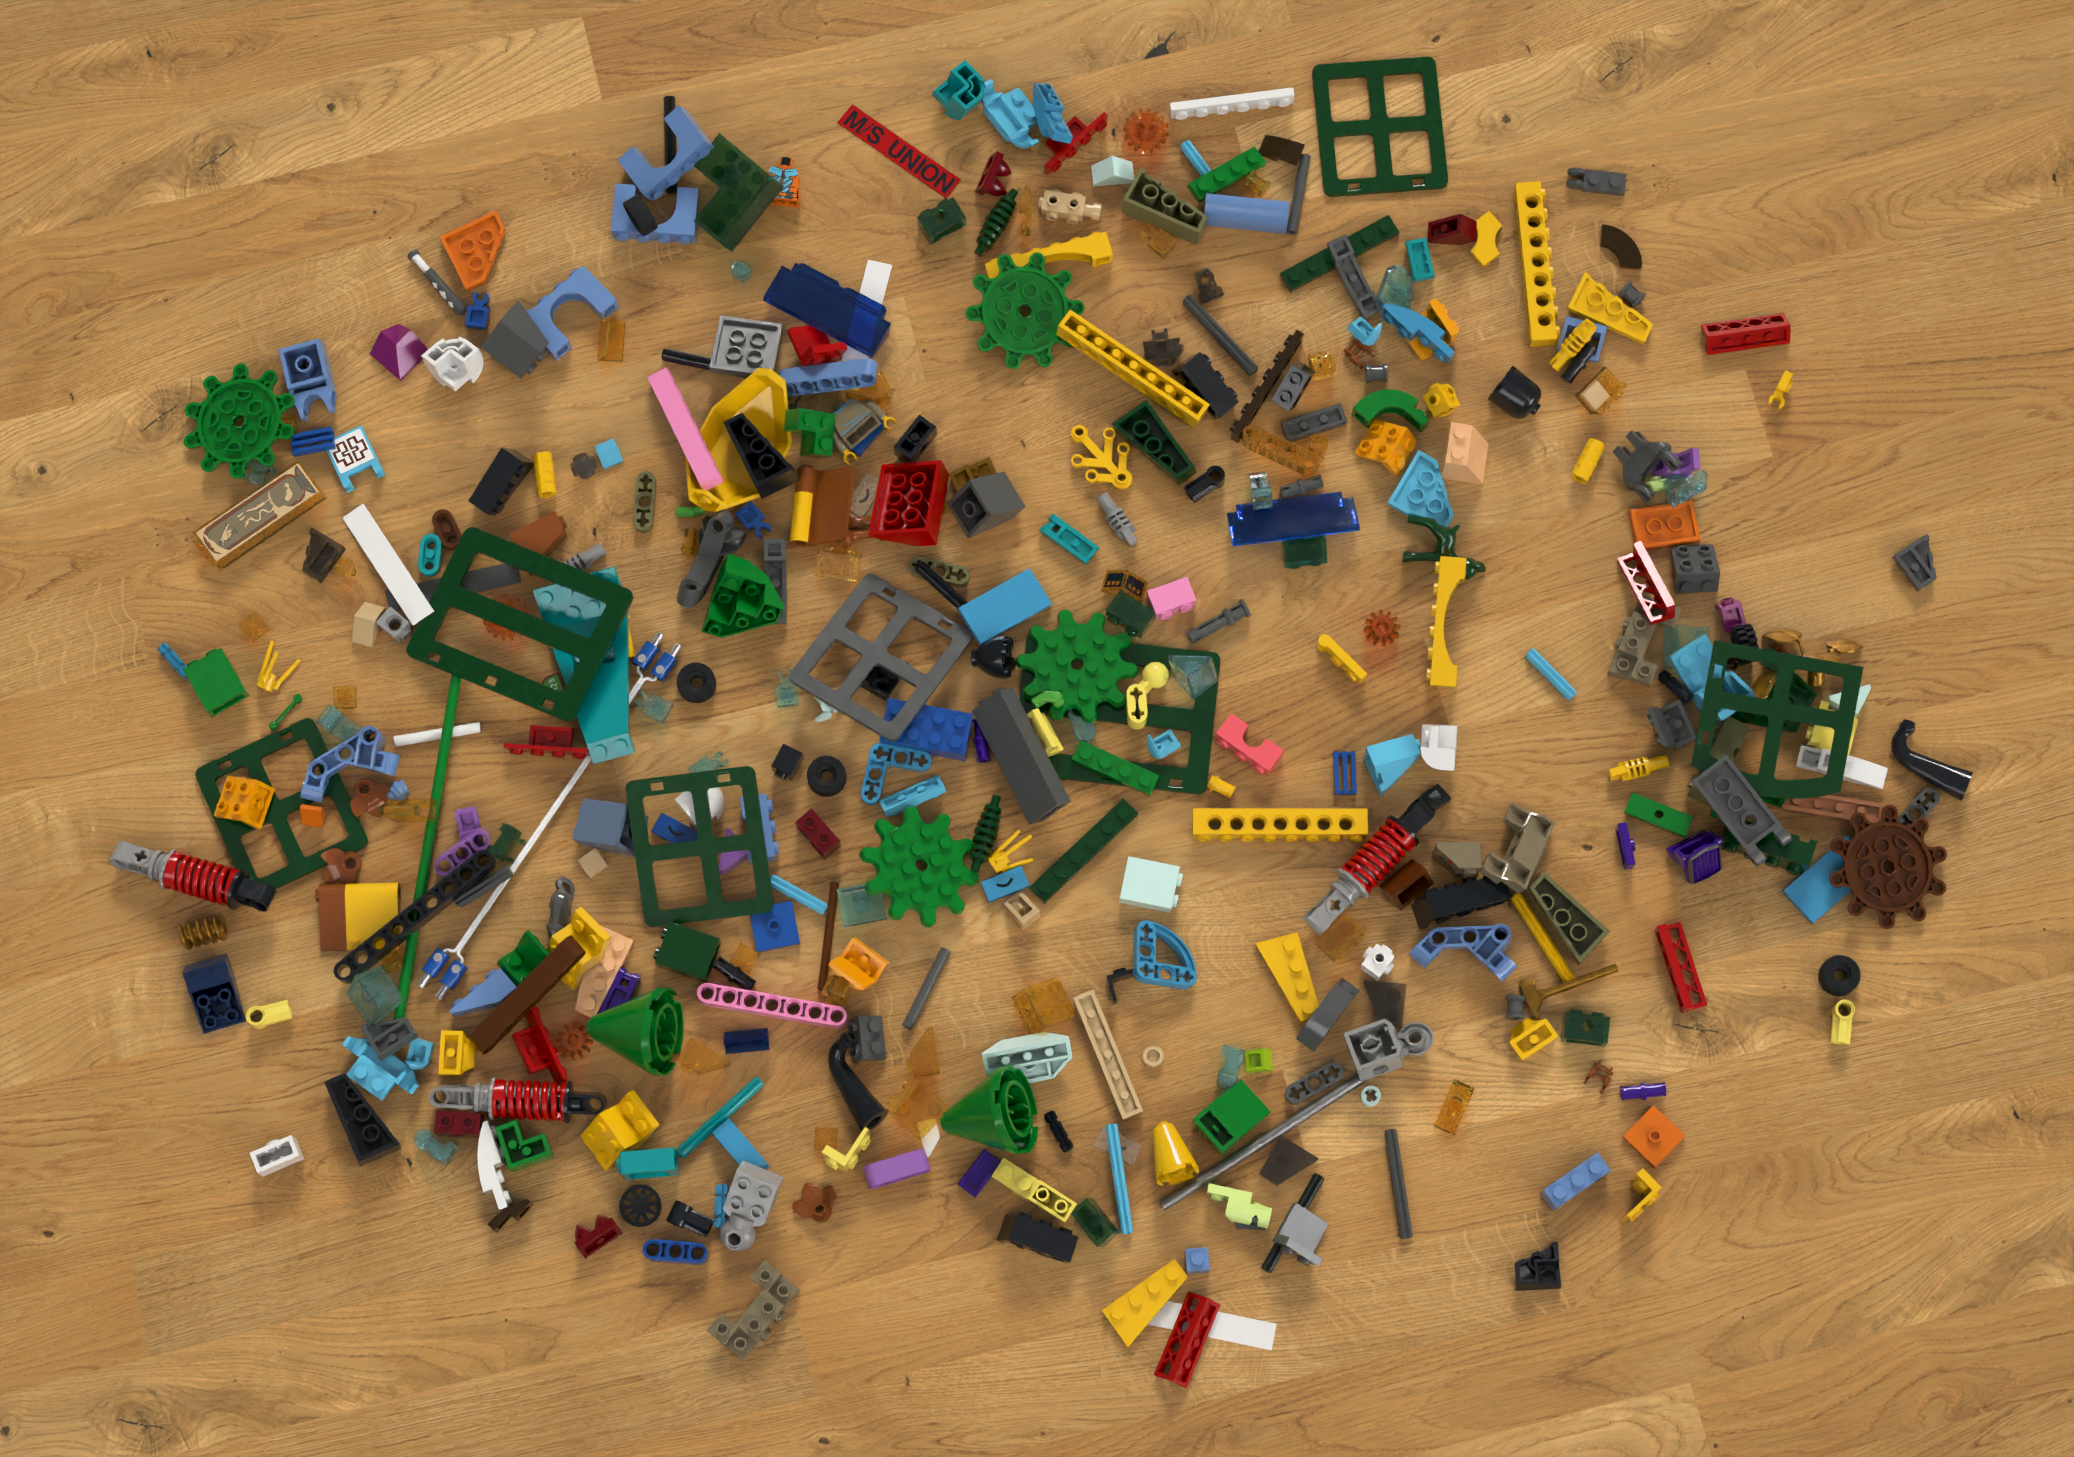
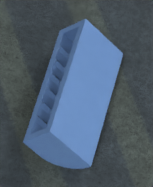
[1204,193,1290,234]

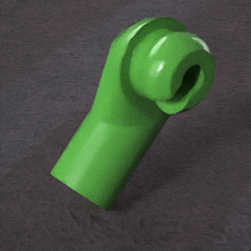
[676,505,707,518]
[1031,691,1064,709]

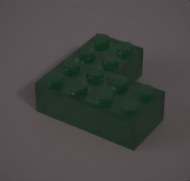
[694,133,784,252]

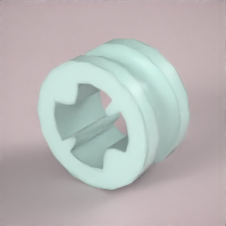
[1360,1086,1381,1107]

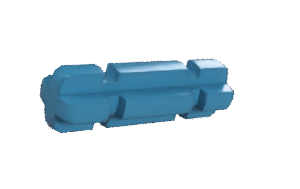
[158,643,187,679]
[714,1184,729,1228]

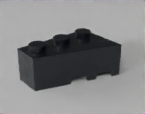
[1171,352,1239,419]
[468,447,534,516]
[997,1212,1078,1263]

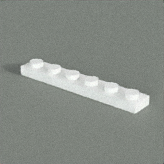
[1169,88,1294,120]

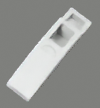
[1796,745,1888,790]
[477,1121,512,1212]

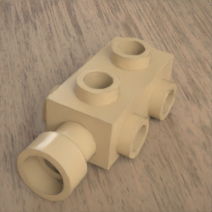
[1038,189,1102,224]

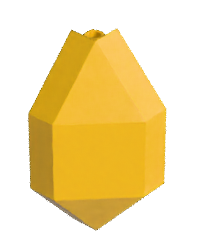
[685,368,792,512]

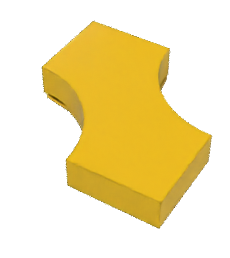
[1470,211,1502,268]

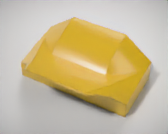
[1509,1017,1558,1062]
[438,1030,476,1076]

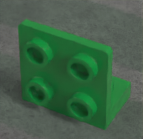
[497,930,550,987]

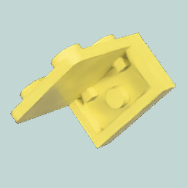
[1805,700,1858,755]
[822,1127,872,1173]

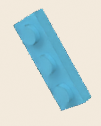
[879,775,946,818]

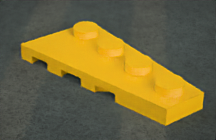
[1567,272,1653,345]
[1255,932,1319,1023]
[1102,1259,1188,1348]

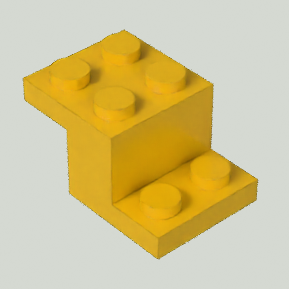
[547,907,611,990]
[580,1090,659,1171]

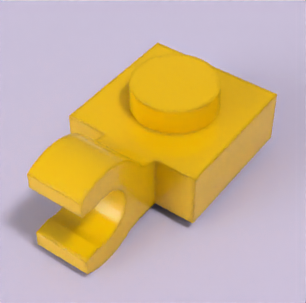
[1767,370,1793,411]

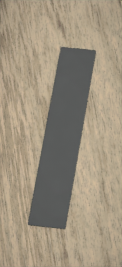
[385,564,521,611]

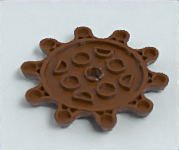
[1829,805,1947,929]

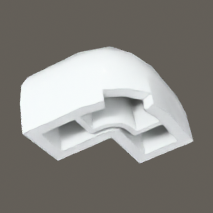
[421,336,484,391]
[1420,724,1458,771]
[675,787,725,828]

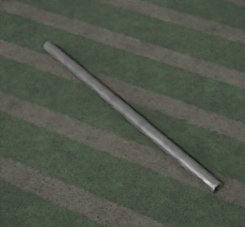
[1159,1074,1369,1211]

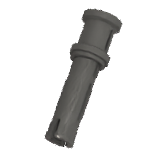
[1187,599,1251,644]

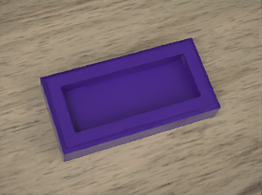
[958,1149,1001,1198]

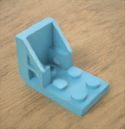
[1668,634,1757,721]

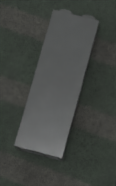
[972,687,1071,825]

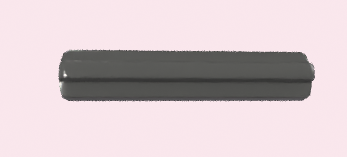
[455,866,513,908]

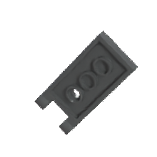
[1691,754,1792,867]

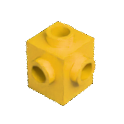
[1423,383,1460,418]

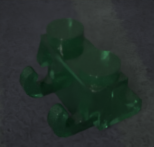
[486,823,527,864]

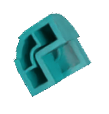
[932,60,985,120]

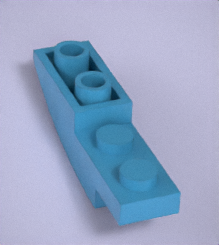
[1033,83,1073,144]
[1381,303,1455,364]

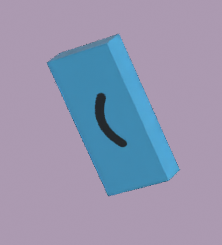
[981,866,1030,903]

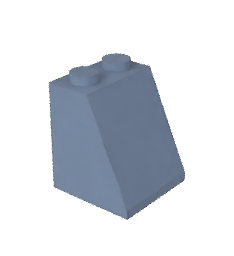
[572,798,649,858]

